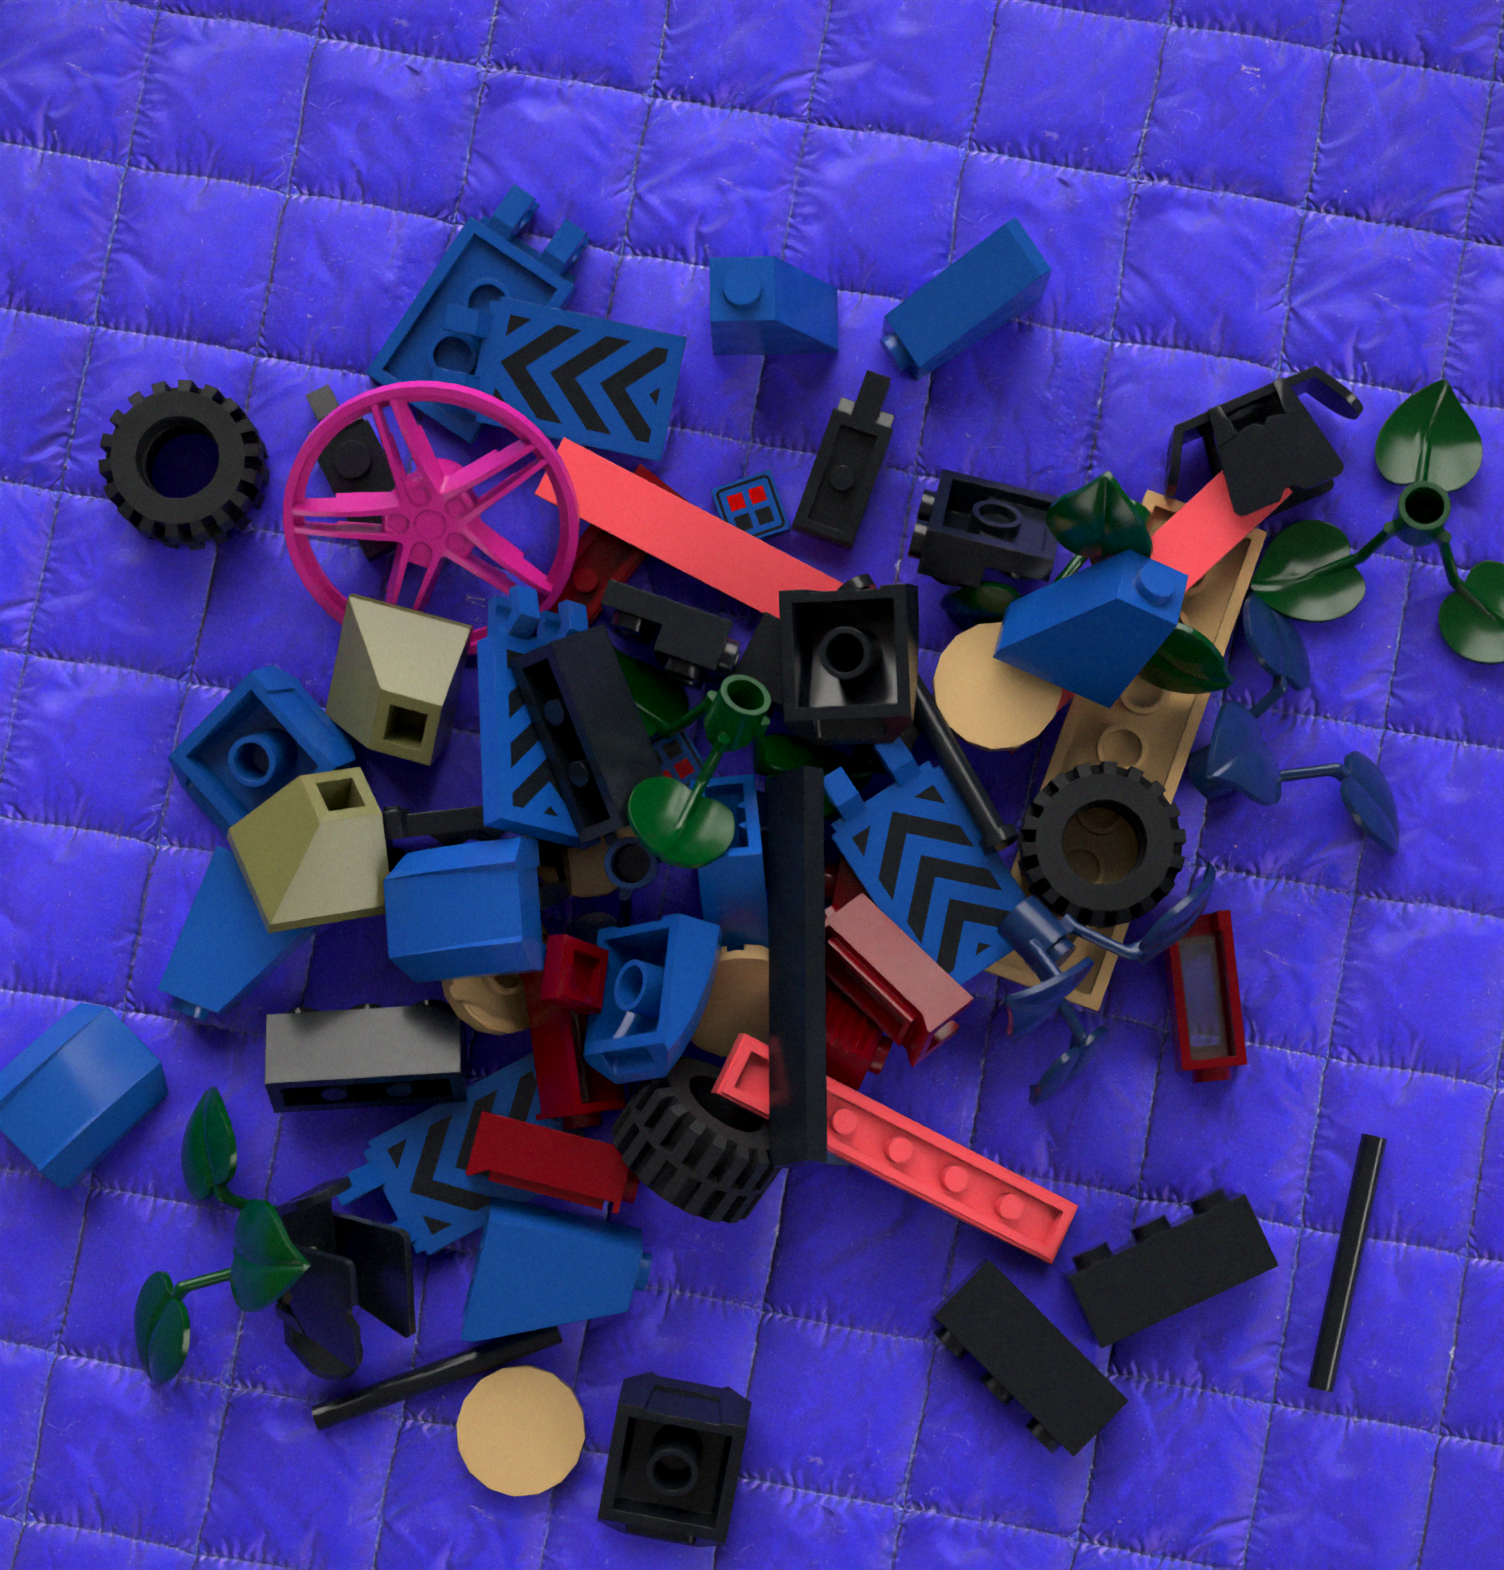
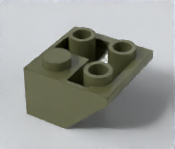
[325,593,474,766]
[227,767,389,933]

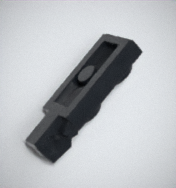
[791,370,895,551]
[306,384,398,562]

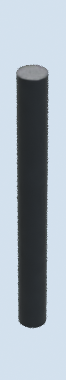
[1308,1133,1387,1392]
[311,1326,563,1431]

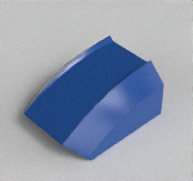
[168,665,356,840]
[383,837,546,983]
[583,913,723,1084]
[0,1003,169,1190]

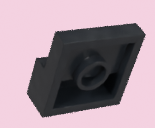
[907,469,1059,588]
[601,579,742,691]

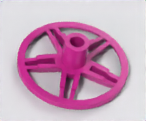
[283,381,580,655]

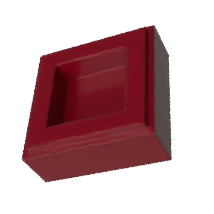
[540,934,609,1015]

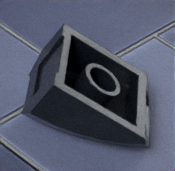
[779,584,919,746]
[597,1372,752,1548]

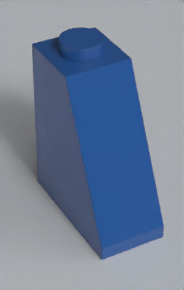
[880,217,1052,381]
[709,256,838,356]
[993,549,1189,709]
[690,774,769,952]
[158,846,321,1021]
[460,1197,652,1342]

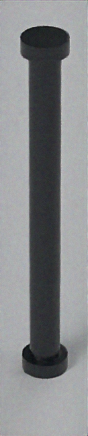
[837,574,1019,856]

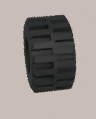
[98,379,270,550]
[1016,761,1186,929]
[612,1056,782,1223]

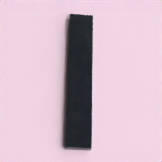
[768,765,827,1168]

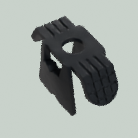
[1164,366,1363,520]
[275,1176,416,1381]

